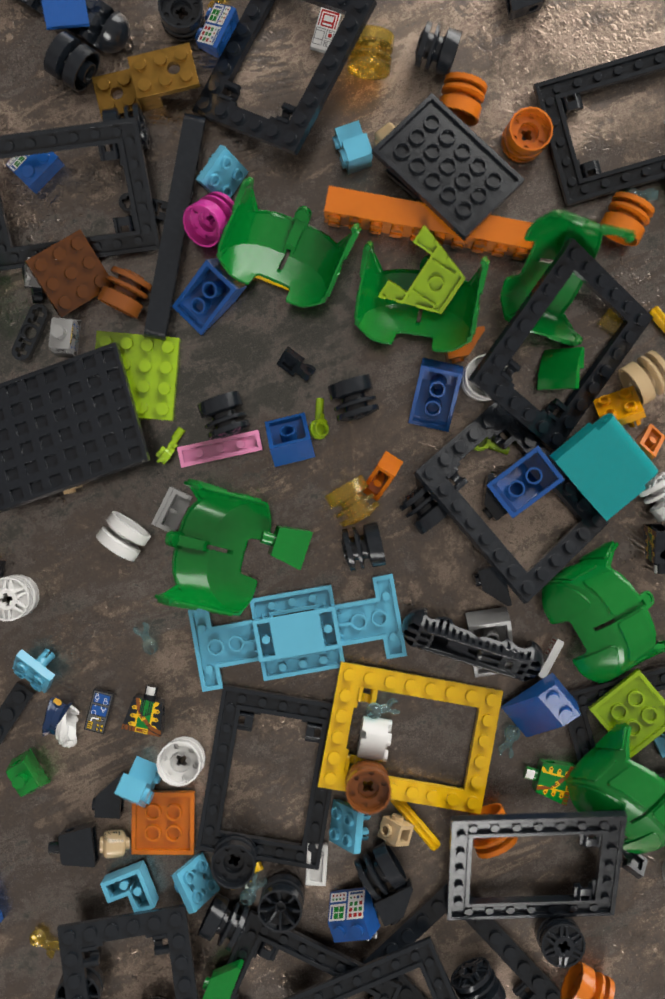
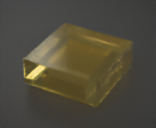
[597,308,623,336]

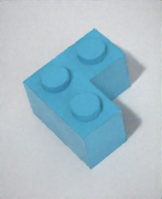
[332,120,373,175]
[114,756,162,808]
[100,860,159,912]

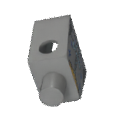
[48,317,82,358]

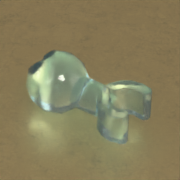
[626,188,658,200]
[133,622,158,655]
[366,698,400,719]
[498,725,521,758]
[240,872,267,906]

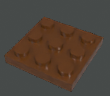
[24,229,114,317]

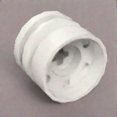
[639,472,665,522]
[0,574,40,621]
[156,736,206,787]

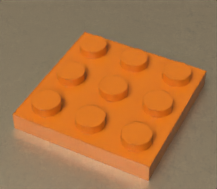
[131,790,195,855]

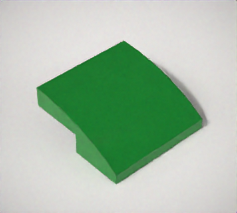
[537,347,585,390]

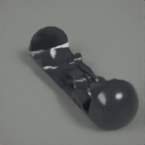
[20,0,130,53]
[402,607,544,681]

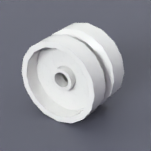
[96,511,151,562]

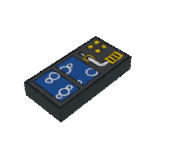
[84,688,115,734]

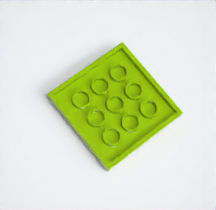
[95,331,181,421]

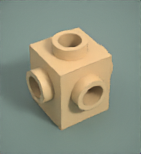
[377,813,414,847]

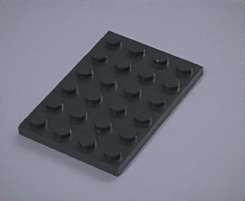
[371,93,525,240]

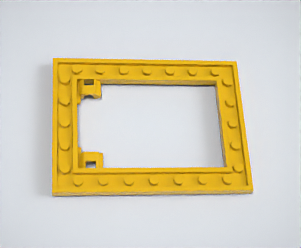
[317,661,503,814]

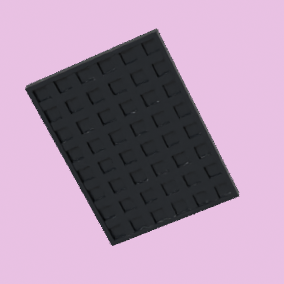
[0,342,150,513]

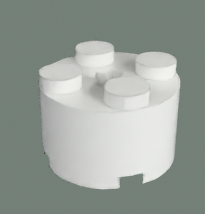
[357,716,392,762]

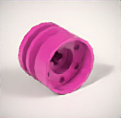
[182,191,234,247]

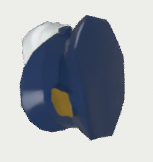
[42,696,80,748]

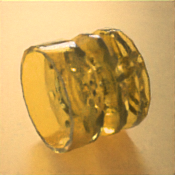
[347,25,395,80]
[325,474,380,527]

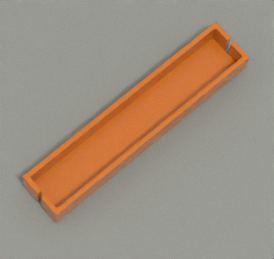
[324,186,534,261]

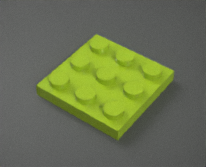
[588,668,665,758]

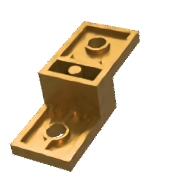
[92,42,200,118]

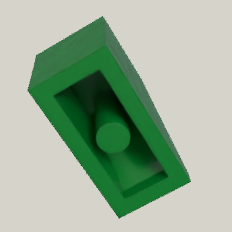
[202,959,244,999]

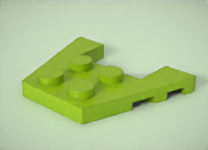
[378,225,466,314]

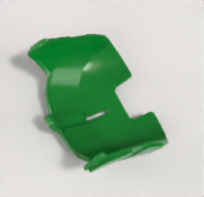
[216,176,362,307]
[500,210,636,346]
[354,241,490,352]
[155,479,271,616]
[542,541,665,684]
[566,723,665,854]

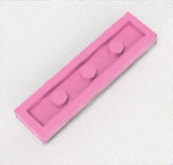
[177,430,263,468]

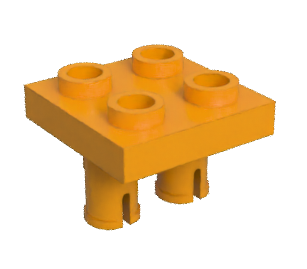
[593,386,646,427]

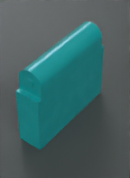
[550,413,658,521]

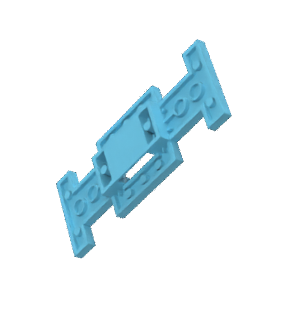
[188,573,407,692]

